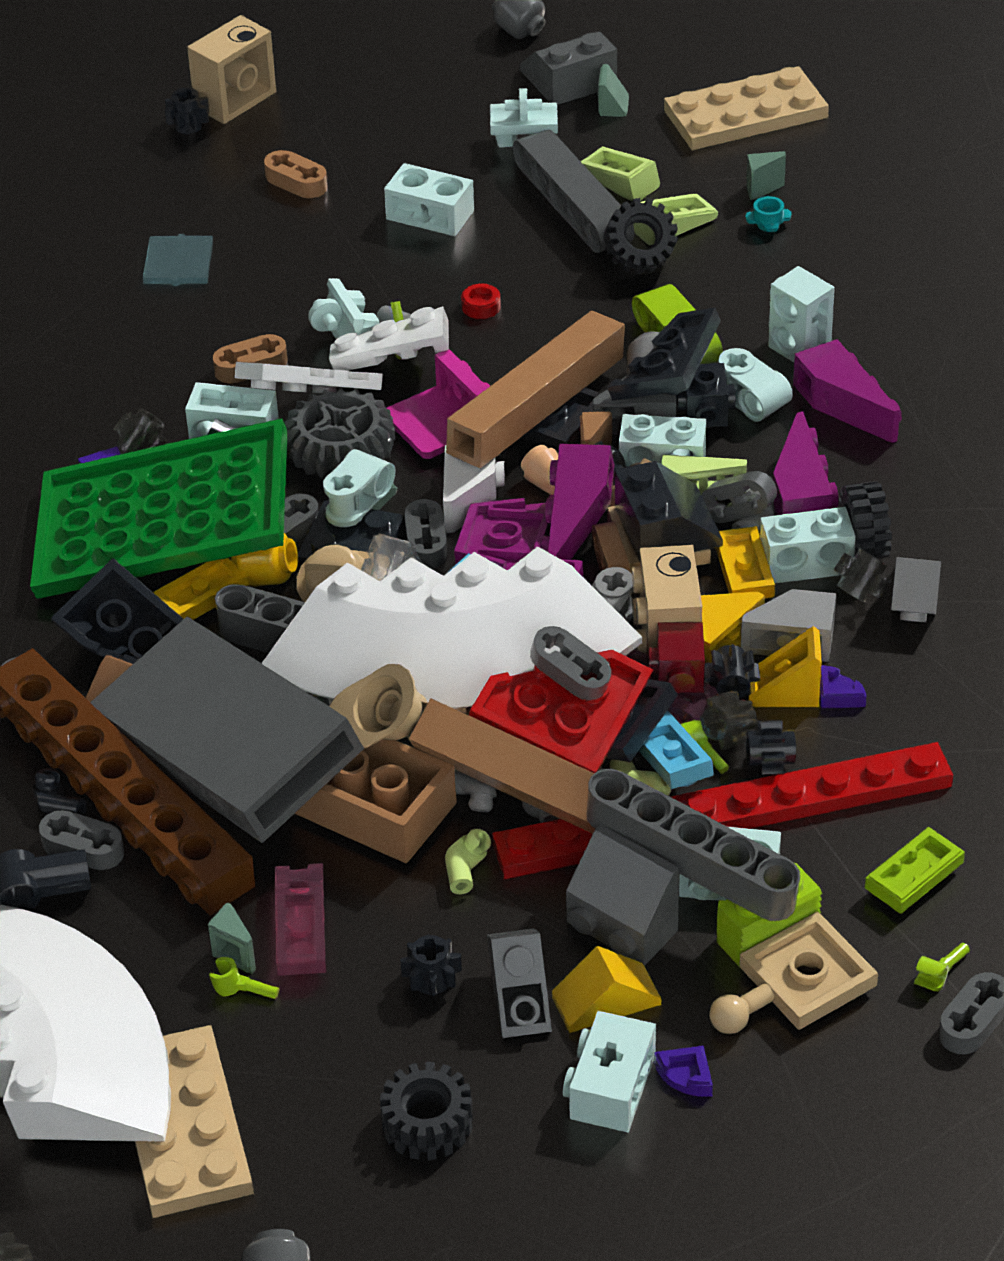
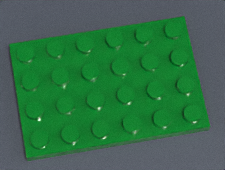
[30,418,287,599]

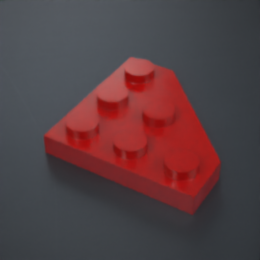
[469,649,653,774]

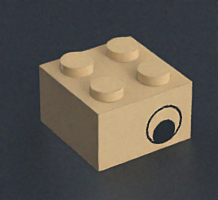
[187,15,277,124]
[632,545,702,667]

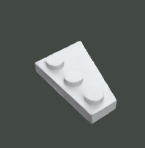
[329,306,449,371]

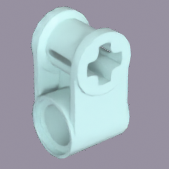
[718,348,793,422]
[323,449,395,527]

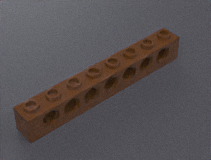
[0,648,255,916]

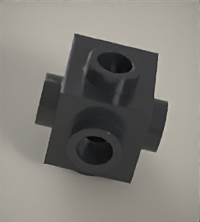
[676,363,736,428]

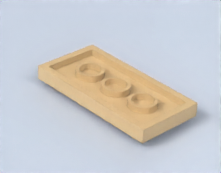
[664,66,829,150]
[135,1025,254,1218]

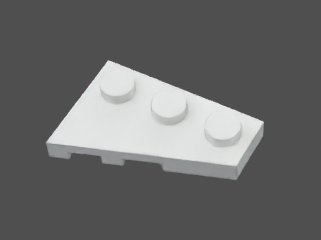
[235,362,382,394]

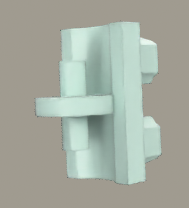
[490,89,558,147]
[308,278,379,339]

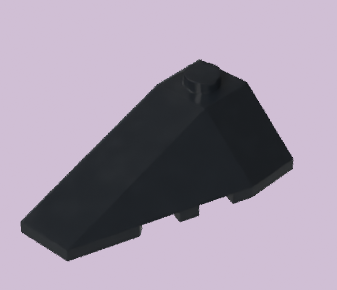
[51,558,184,664]

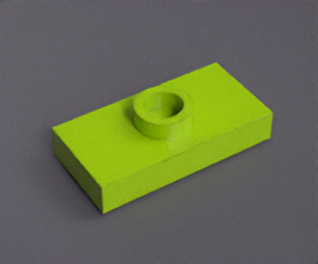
[865,827,965,914]

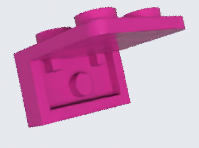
[386,350,490,459]

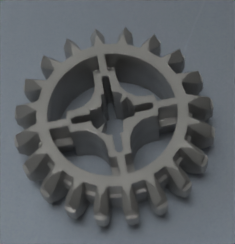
[285,387,395,480]

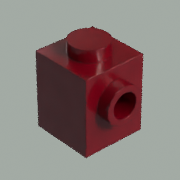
[649,622,705,693]

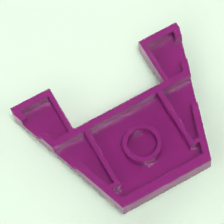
[454,495,583,576]

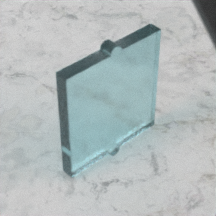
[143,234,213,286]

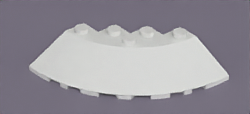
[262,547,642,714]
[0,905,171,1142]

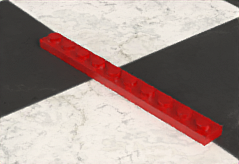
[492,742,953,879]

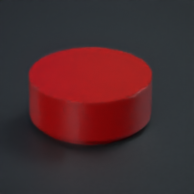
[461,283,501,319]

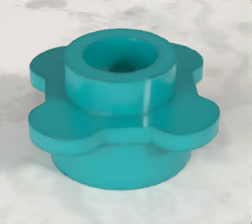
[746,196,791,232]

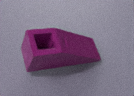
[793,339,902,443]
[773,412,839,515]
[541,444,614,560]

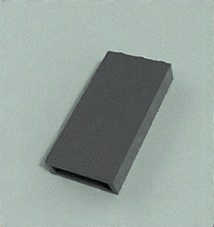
[90,616,364,843]

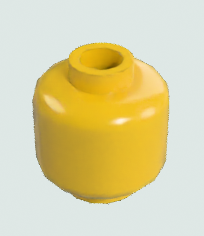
[231,533,298,587]

